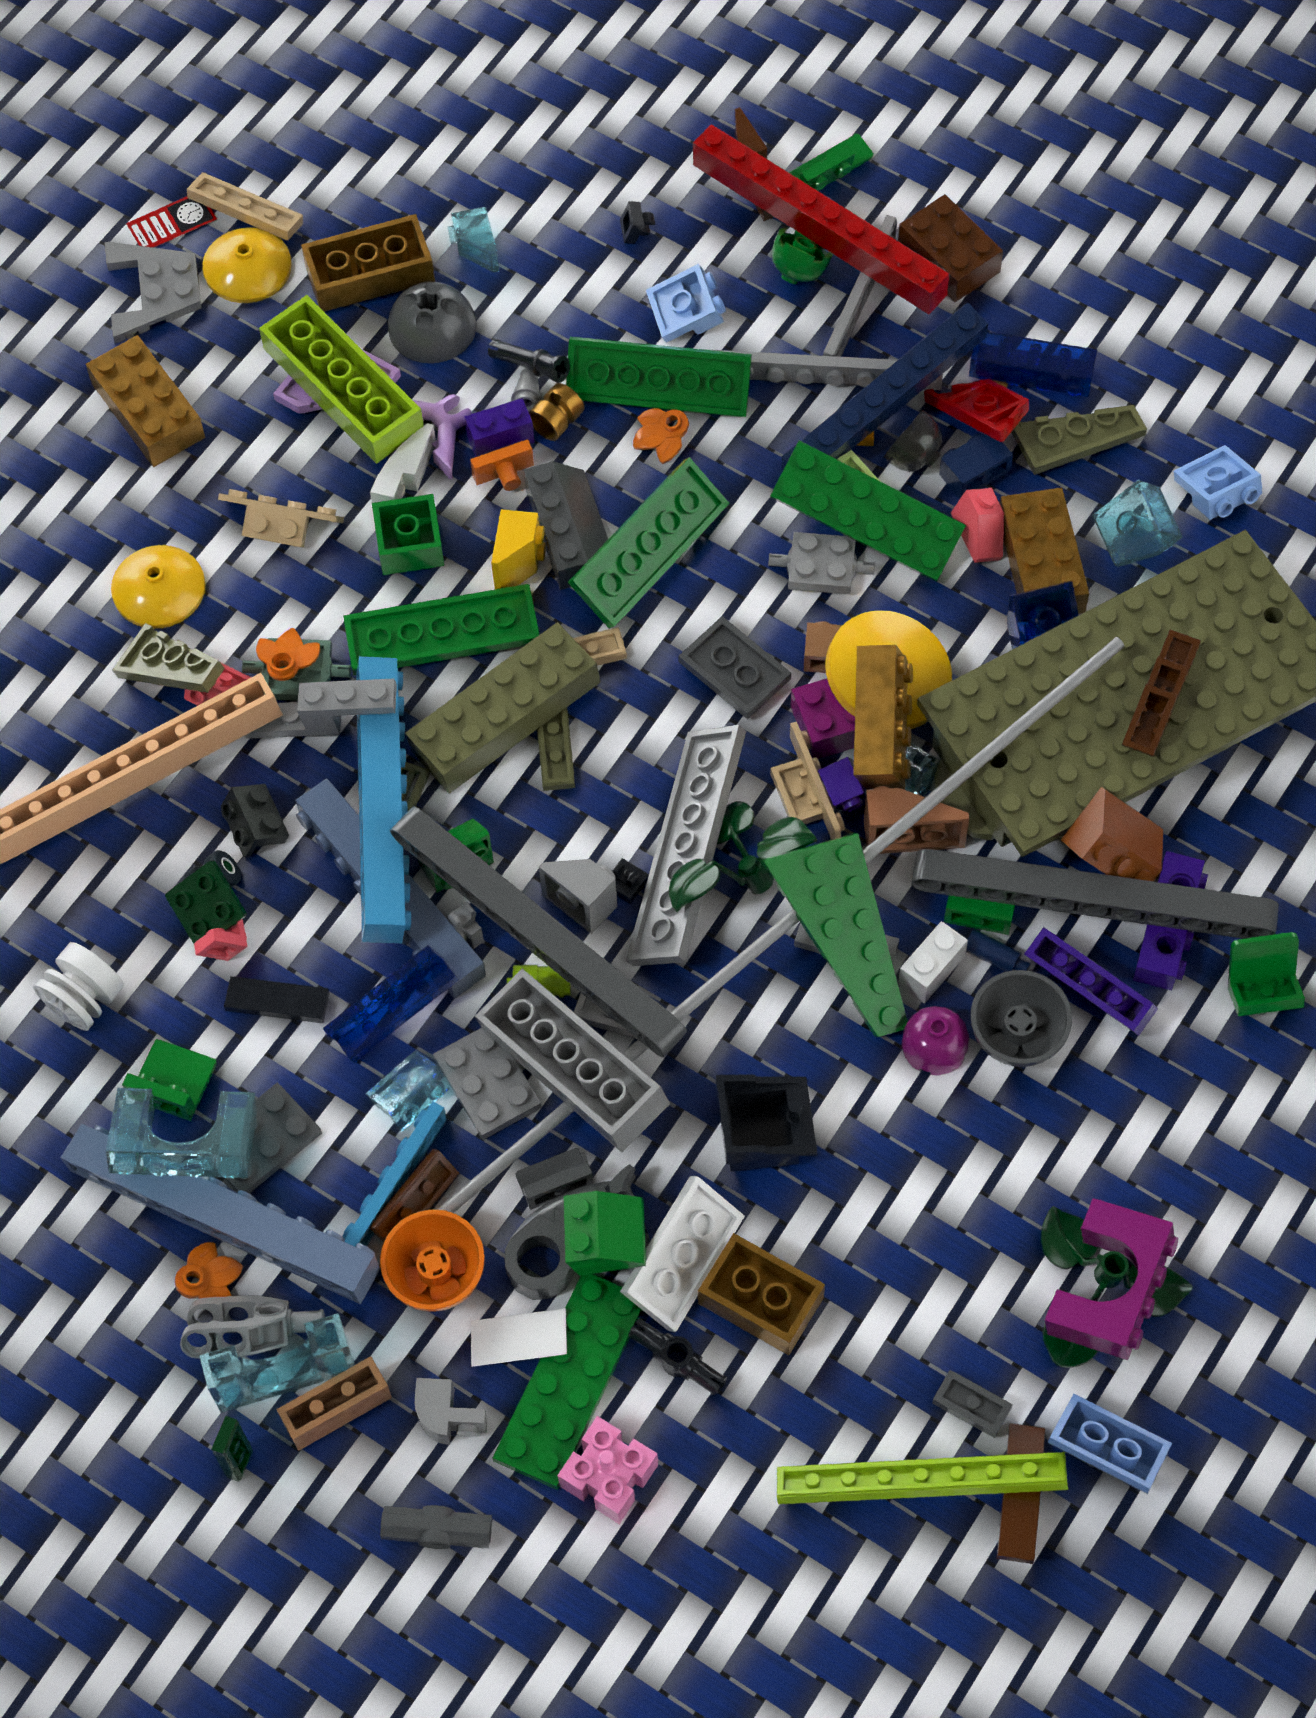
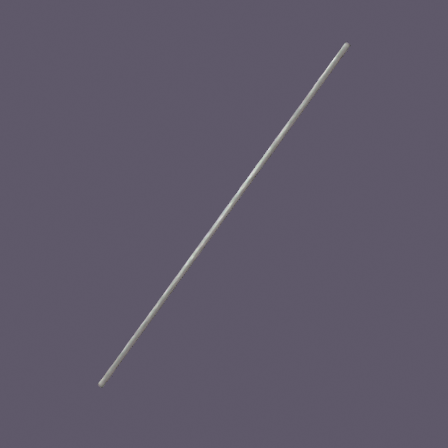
[436,637,1125,1213]

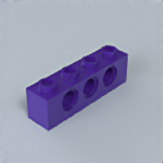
[1133,851,1208,991]
[1024,927,1158,1036]

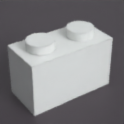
[898,921,968,1004]

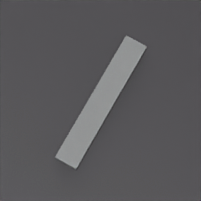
[823,215,897,357]

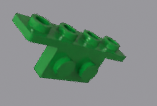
[789,133,874,191]

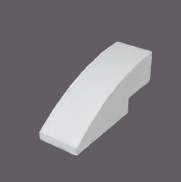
[370,423,436,503]

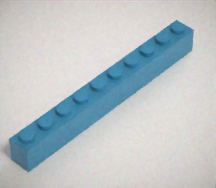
[356,656,411,944]

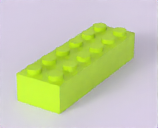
[259,295,424,464]

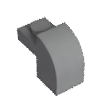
[415,1378,488,1445]

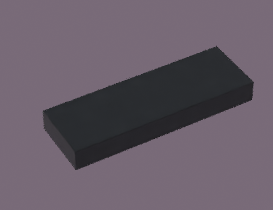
[224,976,330,1023]

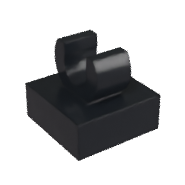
[620,201,655,244]
[612,858,649,904]

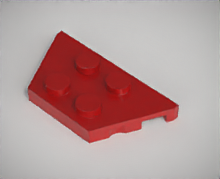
[924,379,1029,442]

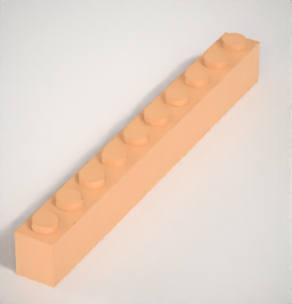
[0,673,283,865]

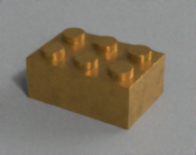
[698,1233,825,1355]

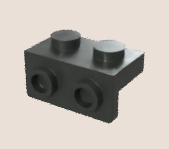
[221,784,289,857]

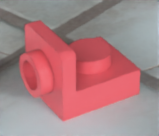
[194,919,247,961]

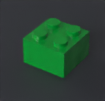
[372,494,445,575]

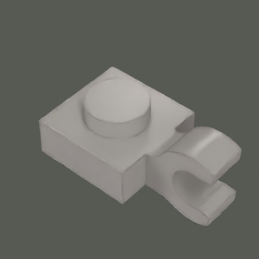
[448,902,484,949]

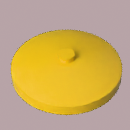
[825,611,952,729]

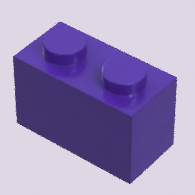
[464,398,535,457]
[818,757,869,813]

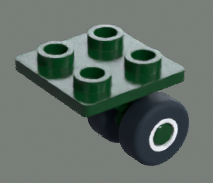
[165,850,247,944]

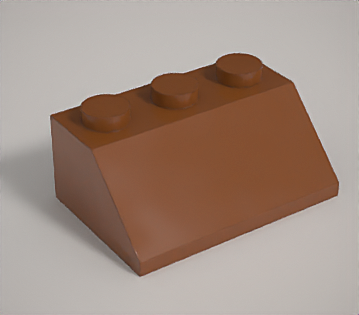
[1061,787,1163,882]

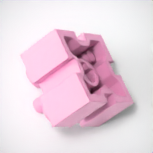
[557,1416,658,1525]

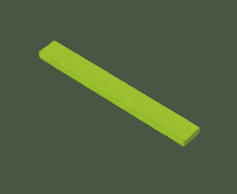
[777,1452,1068,1504]

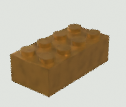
[301,214,435,312]
[86,335,206,467]
[1000,487,1089,622]
[854,645,913,789]

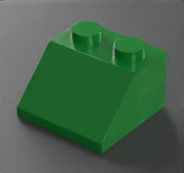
[564,1191,646,1276]

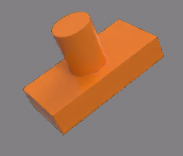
[470,439,534,491]

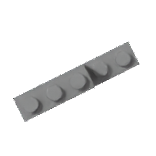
[245,679,397,739]

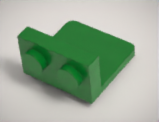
[1227,932,1305,1016]

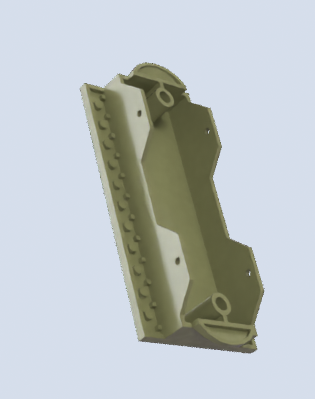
[917,530,1316,857]

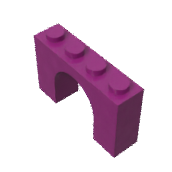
[1045,1198,1178,1360]

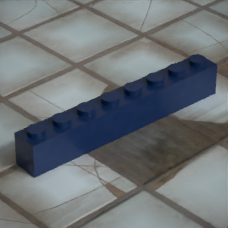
[782,302,988,470]

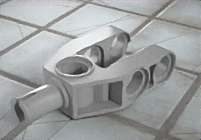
[180,1295,325,1358]

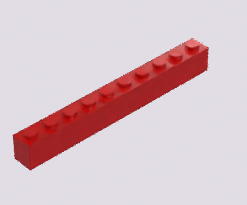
[693,124,949,315]

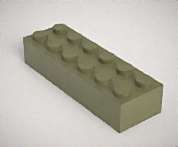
[405,622,601,794]

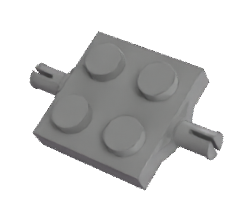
[768,532,875,594]

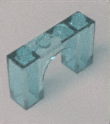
[106,1088,257,1178]
[200,1313,356,1413]

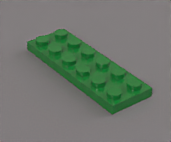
[566,337,752,417]
[770,440,966,582]
[568,457,730,629]
[343,584,539,676]
[492,1274,643,1490]

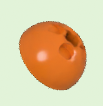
[380,1210,484,1312]

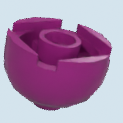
[902,1006,969,1076]

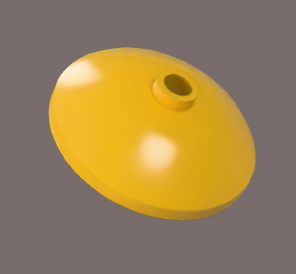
[203,227,292,303]
[111,545,205,629]

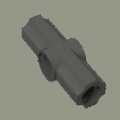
[380,1505,492,1549]

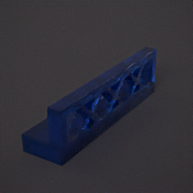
[323,945,459,1063]

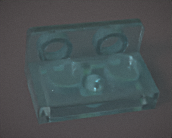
[366,1050,450,1131]

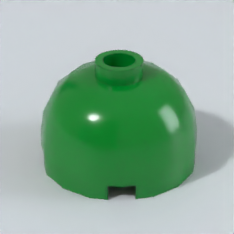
[772,228,833,284]

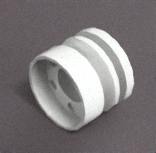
[33,942,124,1031]

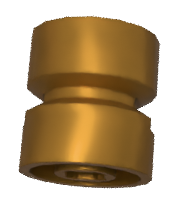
[528,383,585,441]

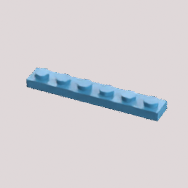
[342,1101,447,1246]

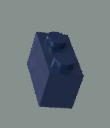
[939,433,1013,499]

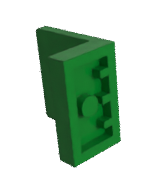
[122,1039,217,1121]

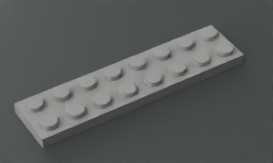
[626,725,746,966]

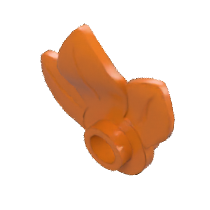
[633,408,689,464]
[256,628,320,681]
[175,1242,243,1299]

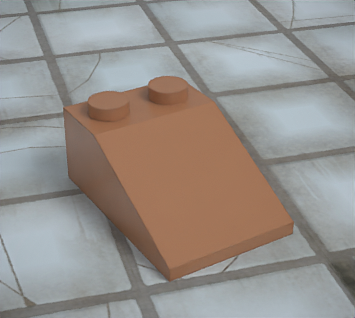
[864,786,969,854]

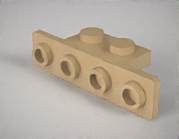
[218,489,344,548]
[770,721,845,839]

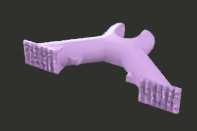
[413,394,472,479]

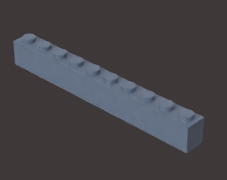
[60,1124,381,1304]

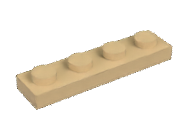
[187,172,303,241]

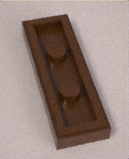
[370,1149,459,1243]

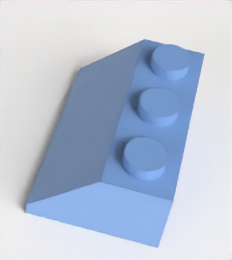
[1048,1394,1172,1494]

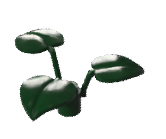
[669,801,817,912]
[1041,1206,1193,1368]

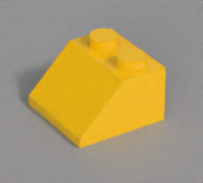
[491,509,546,589]

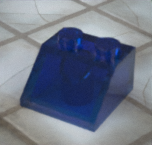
[1007,581,1079,649]

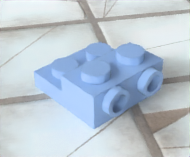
[646,264,726,343]
[1173,445,1262,520]

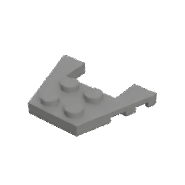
[105,242,202,343]

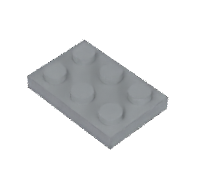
[433,1028,542,1140]

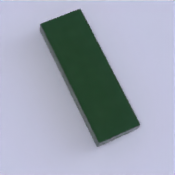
[211,1416,253,1482]

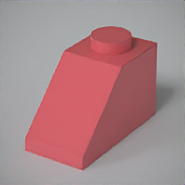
[951,488,1004,563]

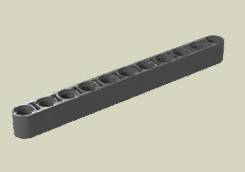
[390,806,687,1057]
[911,849,1279,939]

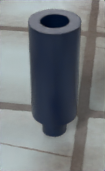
[966,929,1031,972]

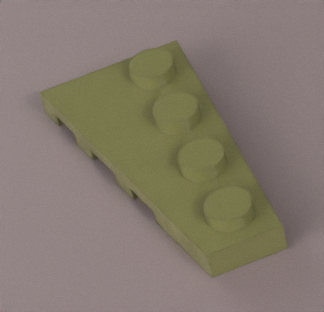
[1011,405,1147,475]
[112,623,225,693]

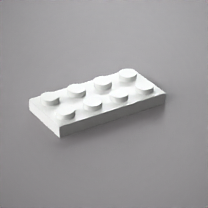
[620,1176,745,1332]

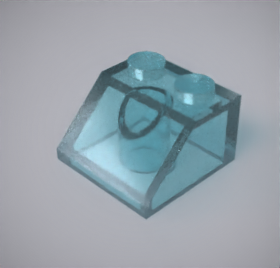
[1092,480,1183,567]

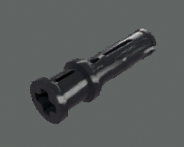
[488,339,570,383]

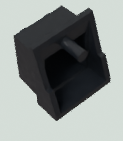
[716,1075,817,1172]

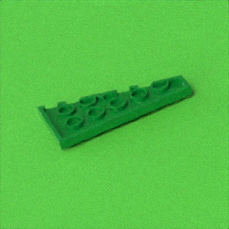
[760,833,908,1037]

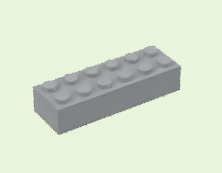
[475,968,670,1152]

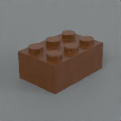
[898,194,1003,302]

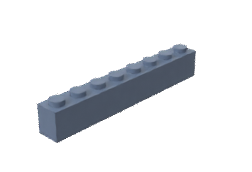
[296,778,486,999]

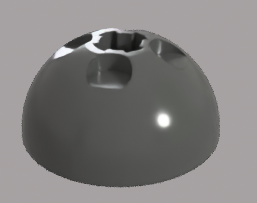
[388,281,477,363]
[971,970,1072,1067]

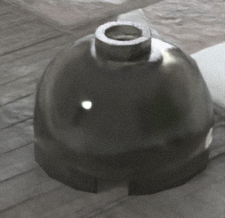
[883,410,942,472]

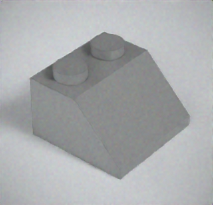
[539,859,618,934]

